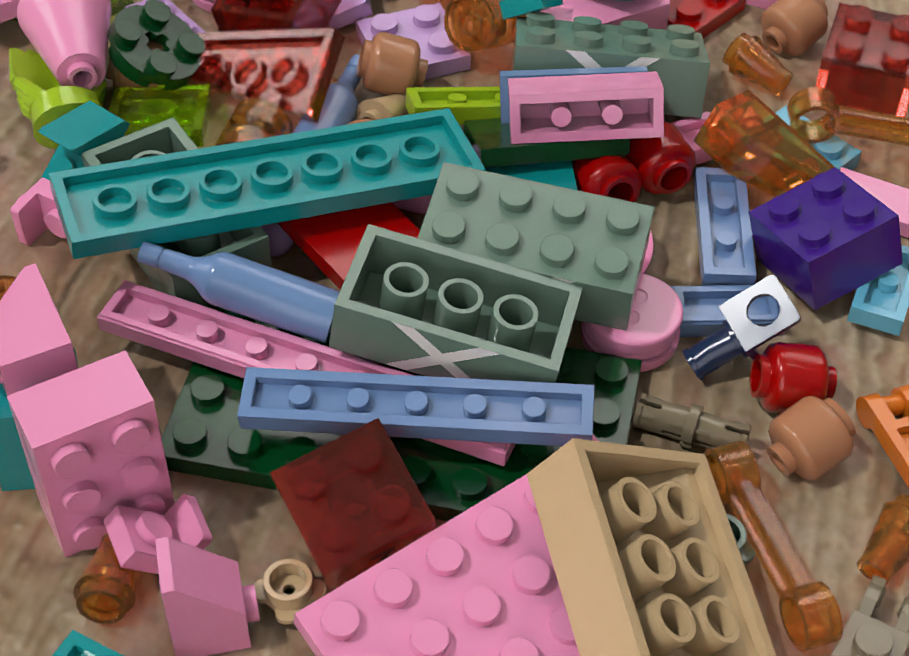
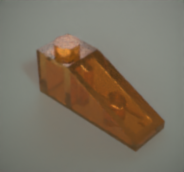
[693,90,834,197]

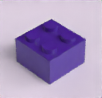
[749,167,903,310]

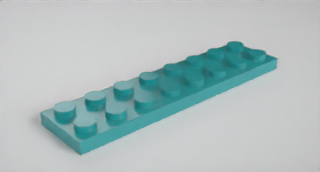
[49,108,486,259]

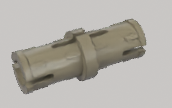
[632,393,752,460]

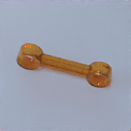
[787,87,909,146]
[704,440,843,652]

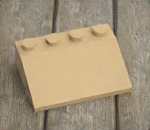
[527,438,777,656]

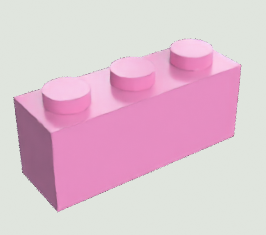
[508,71,664,144]

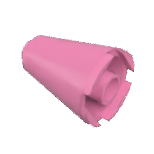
[17,0,112,90]

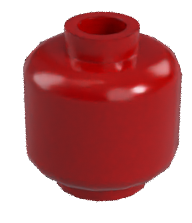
[625,121,696,194]
[573,155,642,203]
[749,342,837,414]

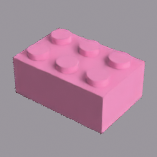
[7,350,175,558]

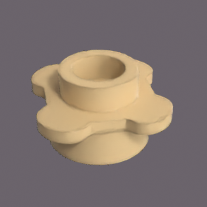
[254,559,326,624]

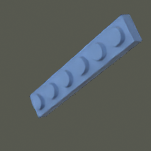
[237,367,595,446]

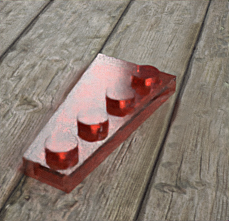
[189,27,345,123]

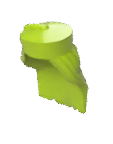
[9,48,107,149]

